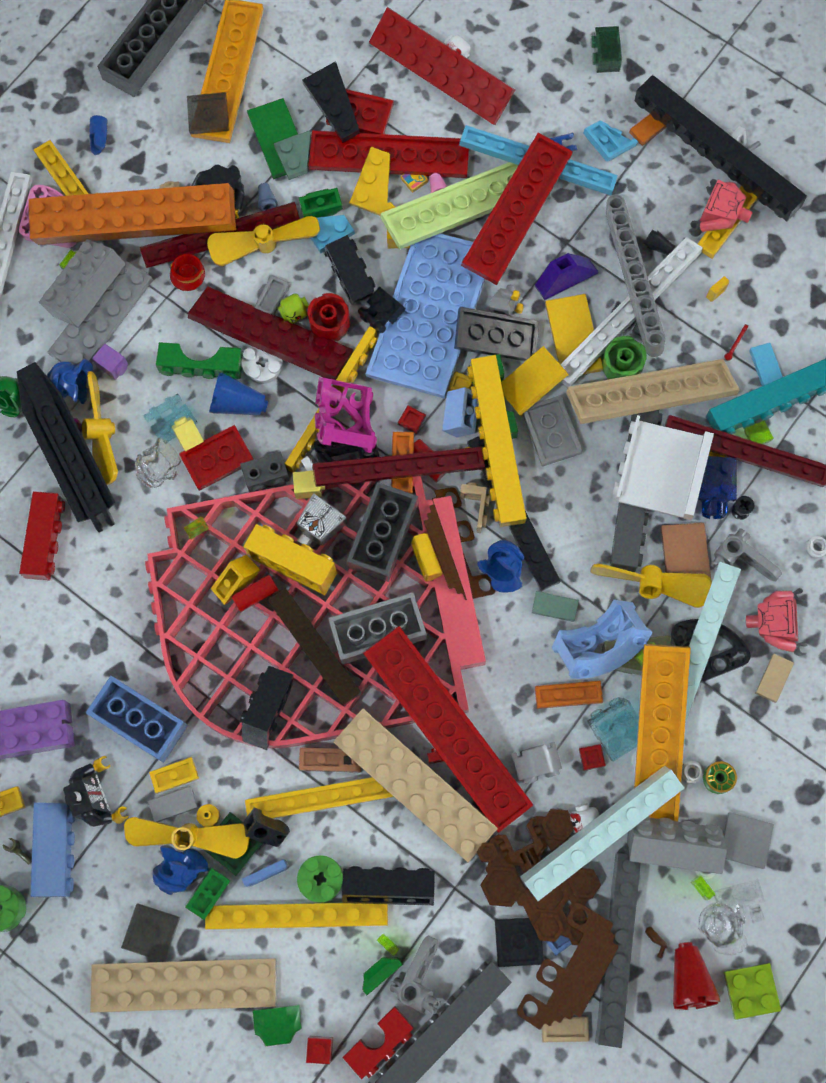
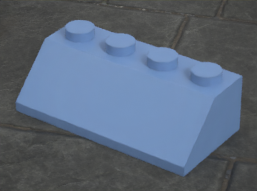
[31,803,75,898]

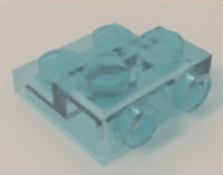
[587,697,639,761]

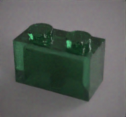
[590,26,622,73]

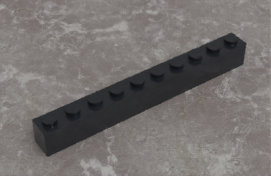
[634,75,807,222]

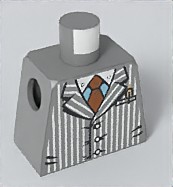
[297,494,348,546]

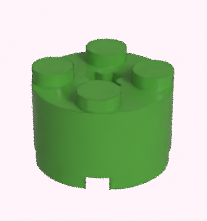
[602,336,647,380]
[297,855,343,903]
[0,885,26,932]

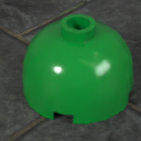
[0,376,22,417]

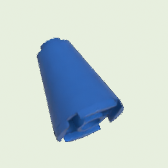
[209,372,268,416]

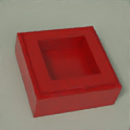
[398,405,426,434]
[579,744,606,771]

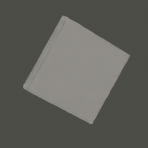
[723,812,774,869]

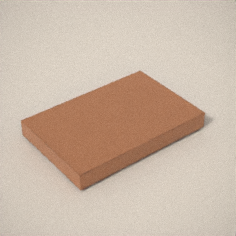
[660,523,711,578]

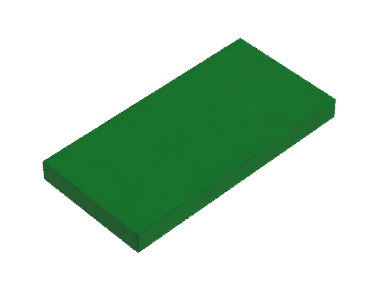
[247,98,309,179]

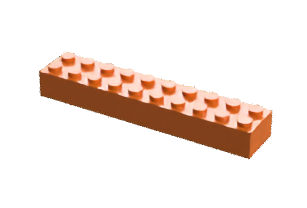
[28,183,236,245]

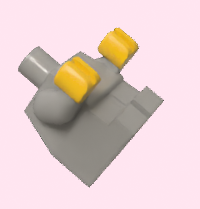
[489,285,524,316]

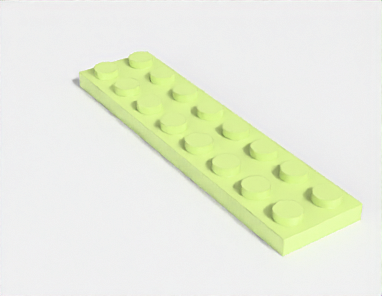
[380,162,518,250]

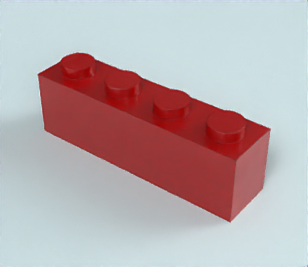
[19,491,65,581]

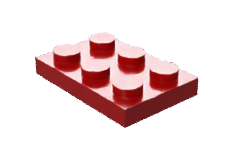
[326,89,394,134]
[179,425,254,491]

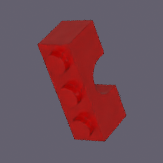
[342,1006,414,1080]

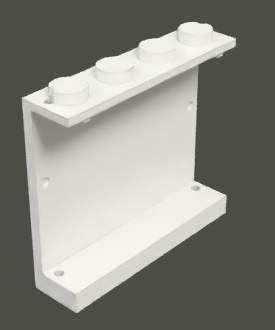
[613,415,714,520]

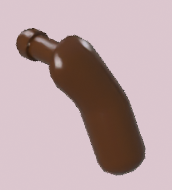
[645,927,668,959]

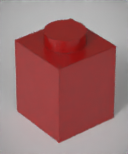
[306,1036,333,1064]

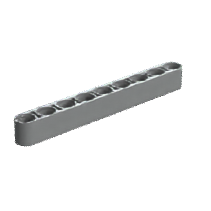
[606,194,665,357]

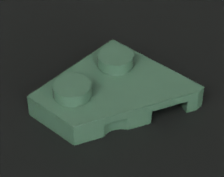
[274,131,311,180]

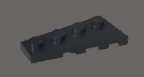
[302,61,360,143]

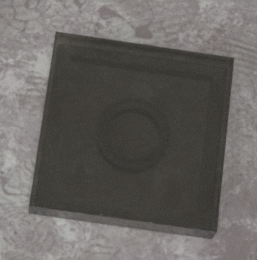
[187,92,229,134]
[121,903,180,962]

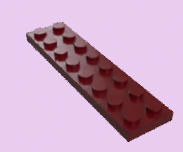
[188,286,353,380]

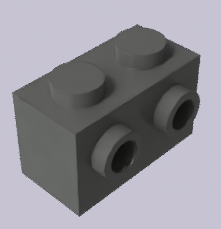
[240,452,290,493]

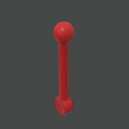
[724,324,748,361]

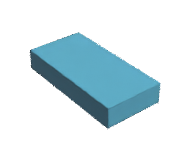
[749,343,783,386]

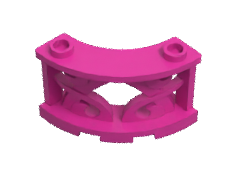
[315,377,377,453]

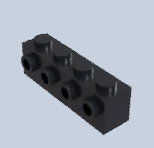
[342,866,435,906]

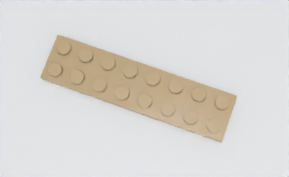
[566,359,739,424]
[333,708,498,863]
[90,958,276,1013]

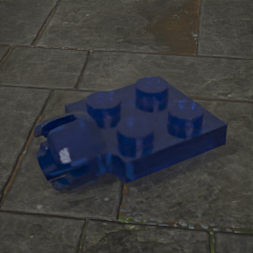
[698,456,737,519]

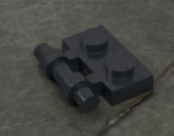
[358,286,406,333]

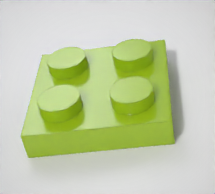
[723,963,781,1020]

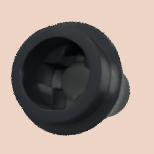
[644,229,675,255]

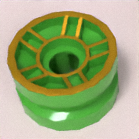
[702,761,737,794]

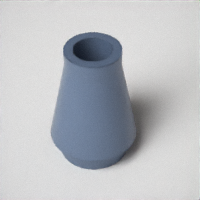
[258,183,278,211]

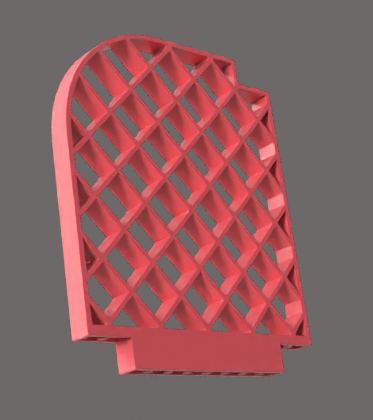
[145,476,486,748]

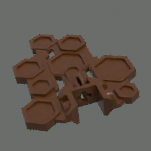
[477,809,601,945]

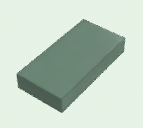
[532,591,578,622]

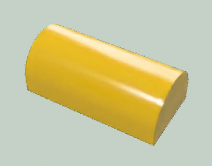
[411,533,443,582]

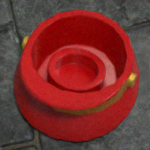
[170,254,205,291]

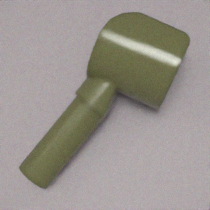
[3,838,32,865]

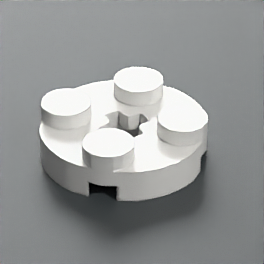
[241,346,283,384]

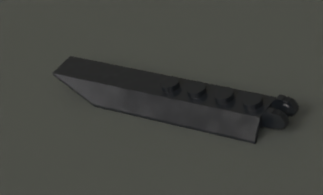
[16,362,116,533]

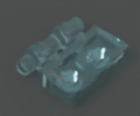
[143,393,198,445]

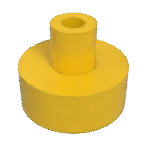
[197,804,220,827]

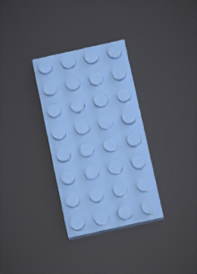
[366,234,485,399]

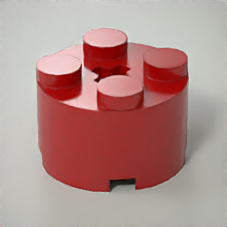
[307,293,350,341]

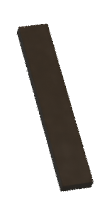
[268,588,361,706]

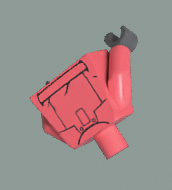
[689,179,753,237]
[746,588,808,656]

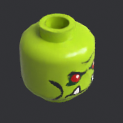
[278,293,309,324]

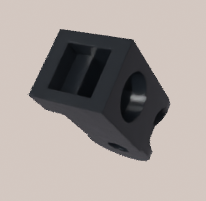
[244,807,290,847]

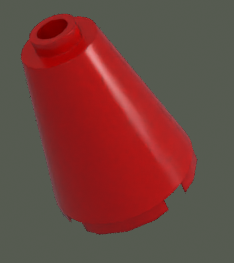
[673,942,721,1010]

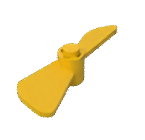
[207,216,320,266]
[82,371,118,485]
[590,564,712,608]
[124,817,249,858]

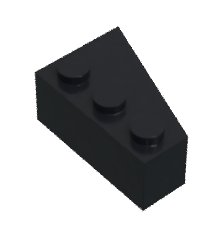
[323,235,376,304]
[240,666,293,750]

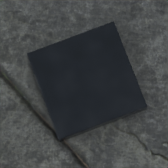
[494,918,544,967]

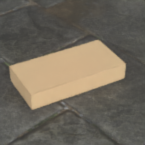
[755,654,794,703]
[542,1016,589,1042]

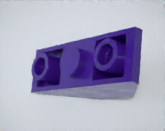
[535,253,599,300]

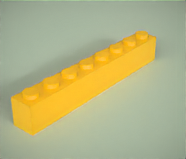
[467,355,527,527]

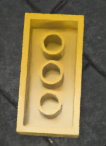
[243,524,337,596]

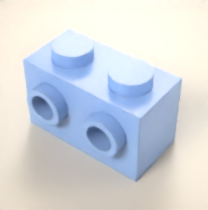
[442,387,477,437]

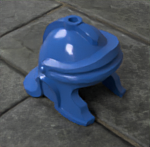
[47,359,93,404]
[477,540,524,593]
[153,845,209,895]

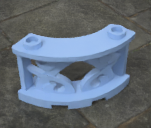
[552,599,652,679]

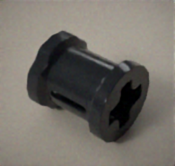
[731,496,755,520]

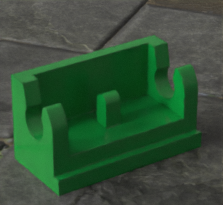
[185,866,230,920]

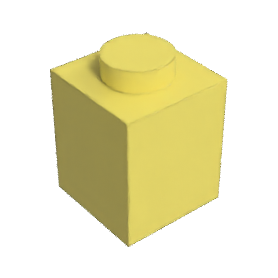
[171,416,204,451]
[293,471,325,499]

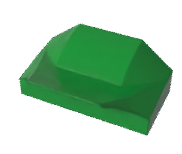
[298,188,343,218]
[362,957,403,996]
[253,1005,302,1046]

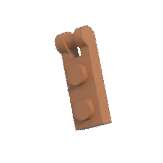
[299,748,362,773]

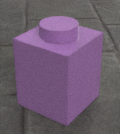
[92,344,128,380]

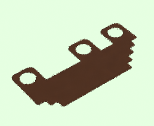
[424,487,495,600]
[517,903,618,1030]

